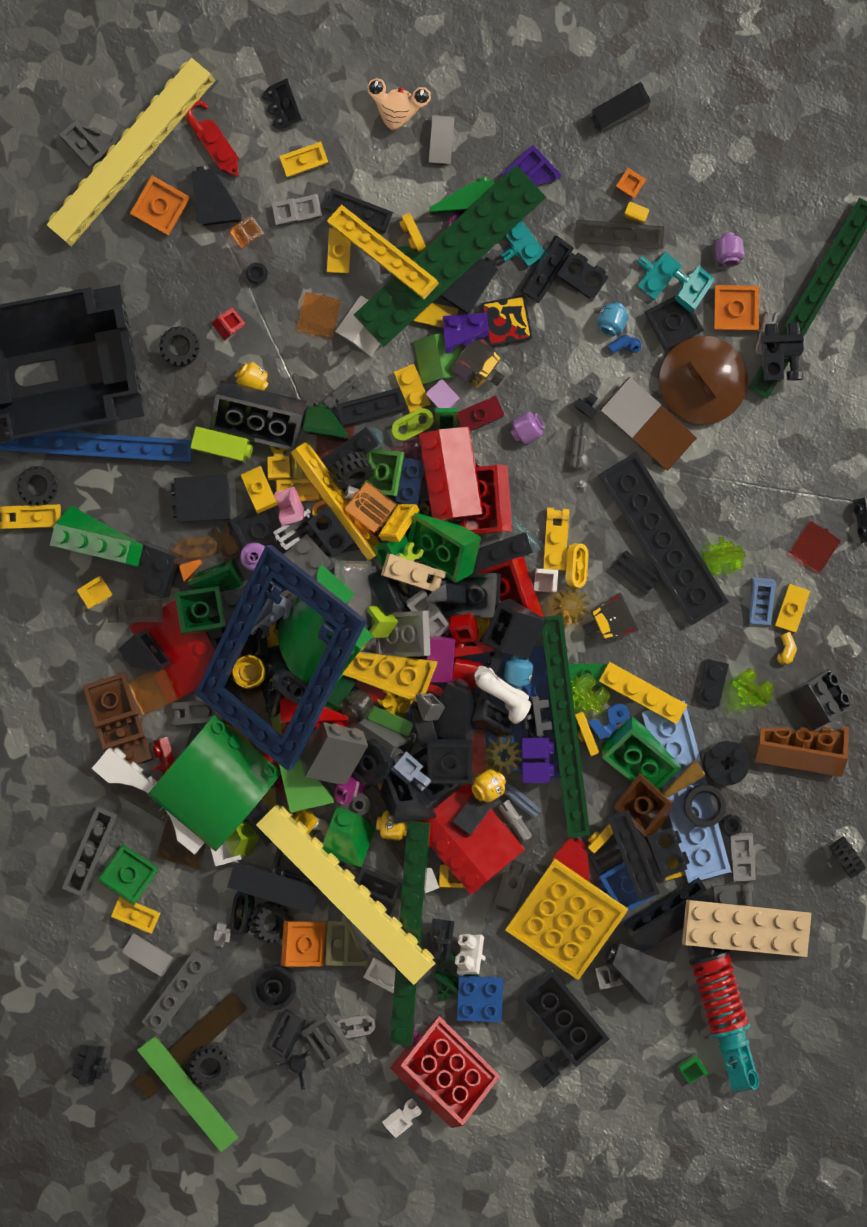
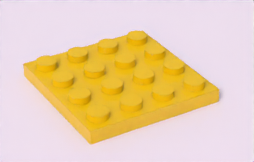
[505,859,628,980]

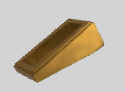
[663,760,705,798]

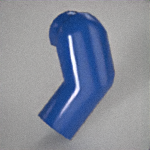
[607,335,641,354]

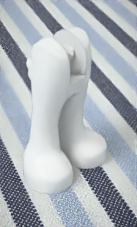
[474,666,531,724]

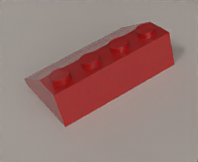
[129,600,215,704]
[420,784,525,895]
[390,1016,501,1128]

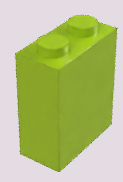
[191,426,253,463]

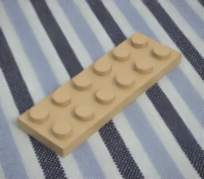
[682,900,812,957]

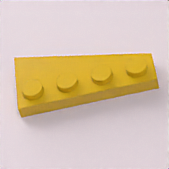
[343,652,438,702]

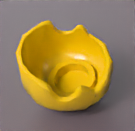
[232,655,266,689]

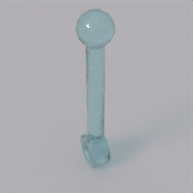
[511,516,545,550]

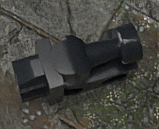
[761,322,804,382]

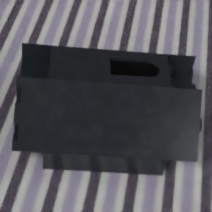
[0,285,145,443]

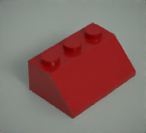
[460,465,512,534]
[476,556,544,620]

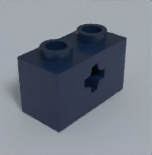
[396,458,425,506]

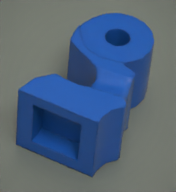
[587,704,630,740]

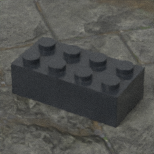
[209,380,307,451]
[518,968,610,1067]

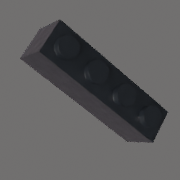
[624,877,715,953]

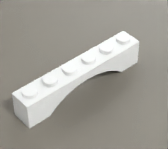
[92,747,205,854]

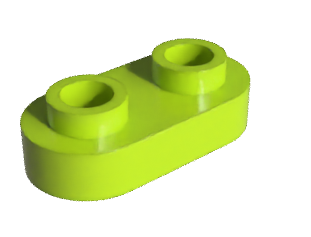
[392,408,434,441]

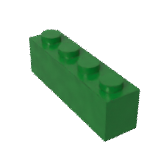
[50,505,143,567]

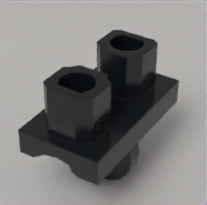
[522,696,552,737]
[428,918,455,961]
[71,1045,110,1085]

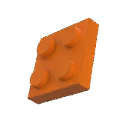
[130,175,191,236]
[714,285,759,331]
[281,921,326,967]

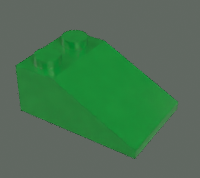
[408,513,481,583]
[602,716,681,790]

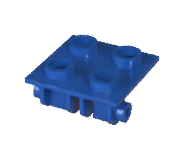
[457,976,504,1022]

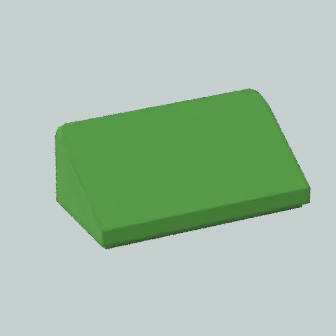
[368,706,414,736]

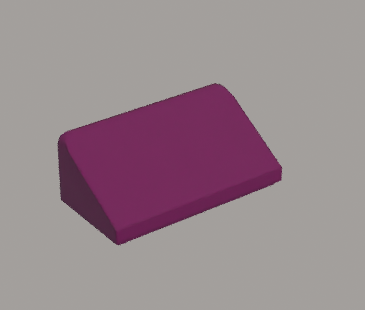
[427,635,455,683]

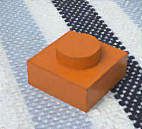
[616,168,647,199]

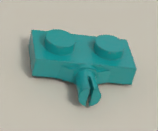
[500,221,545,268]
[636,251,683,300]
[672,265,715,313]

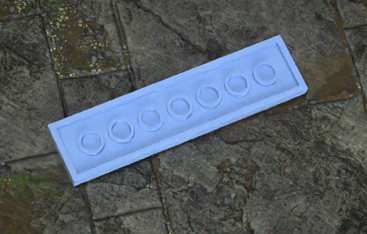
[641,701,731,883]

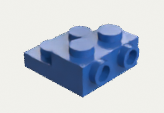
[597,862,656,912]

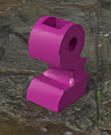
[333,775,365,804]

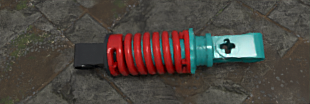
[689,946,759,1093]

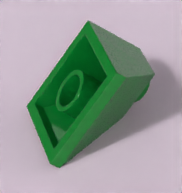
[322,806,376,869]

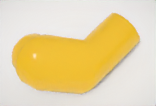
[777,632,797,665]

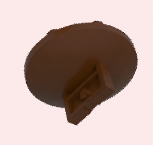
[659,336,748,425]

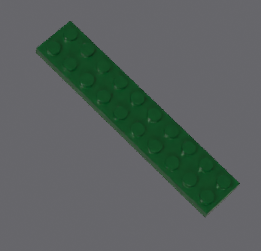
[353,165,547,348]

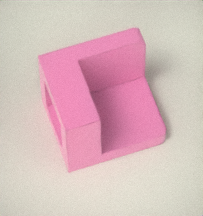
[274,487,304,526]

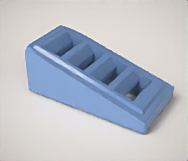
[749,577,776,626]

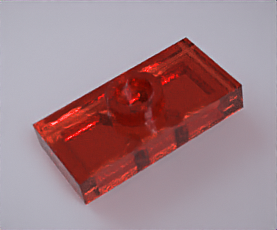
[472,729,486,774]

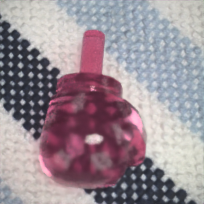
[389,437,423,461]

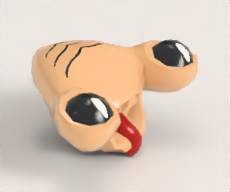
[367,78,431,131]

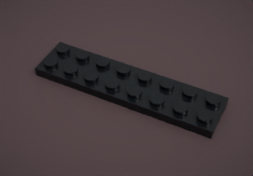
[598,452,729,626]

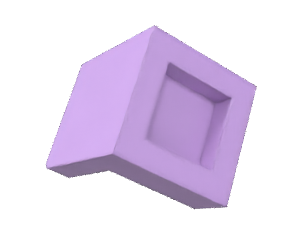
[426,379,460,408]

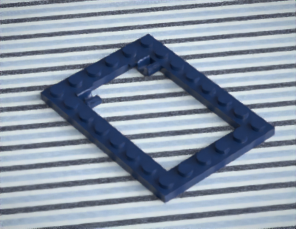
[195,545,367,771]

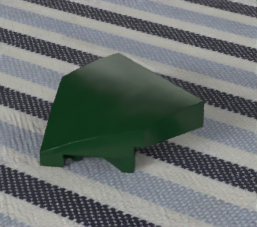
[434,951,484,1001]

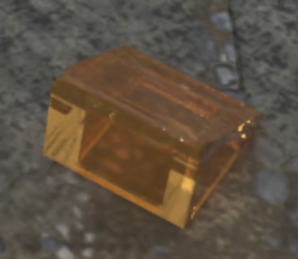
[231,216,265,248]

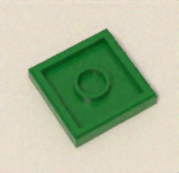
[97,844,160,906]

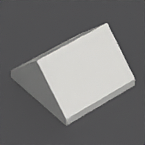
[335,296,380,357]

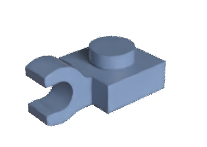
[391,752,431,792]

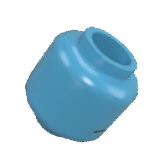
[597,302,629,337]
[503,655,533,689]

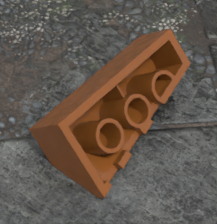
[755,727,849,777]

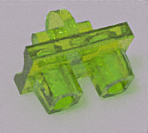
[703,536,746,575]
[731,668,775,707]
[571,673,610,715]

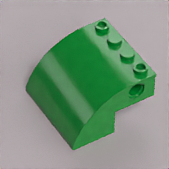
[278,565,373,685]
[147,715,281,852]

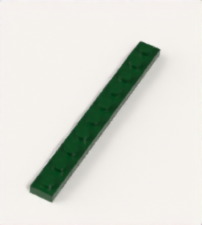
[748,197,867,400]
[542,614,590,838]
[390,821,431,1046]

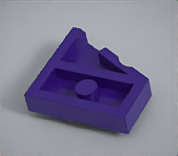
[501,145,562,186]
[443,313,489,354]

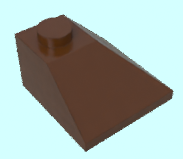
[614,774,673,837]

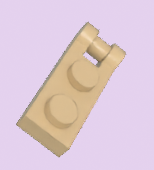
[381,554,446,592]

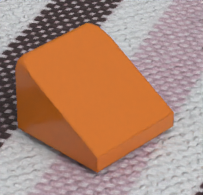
[179,559,203,582]

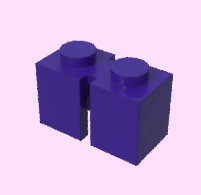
[522,737,554,783]

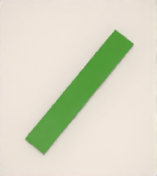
[137,1035,238,1152]

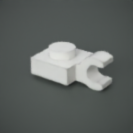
[382,1098,422,1138]

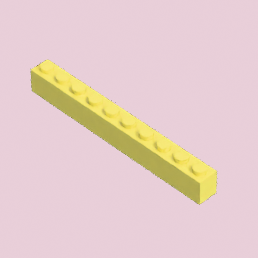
[47,58,216,247]
[256,805,436,985]

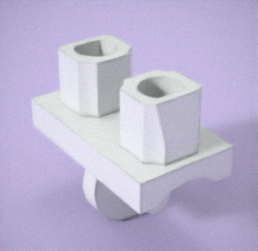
[455,934,485,976]

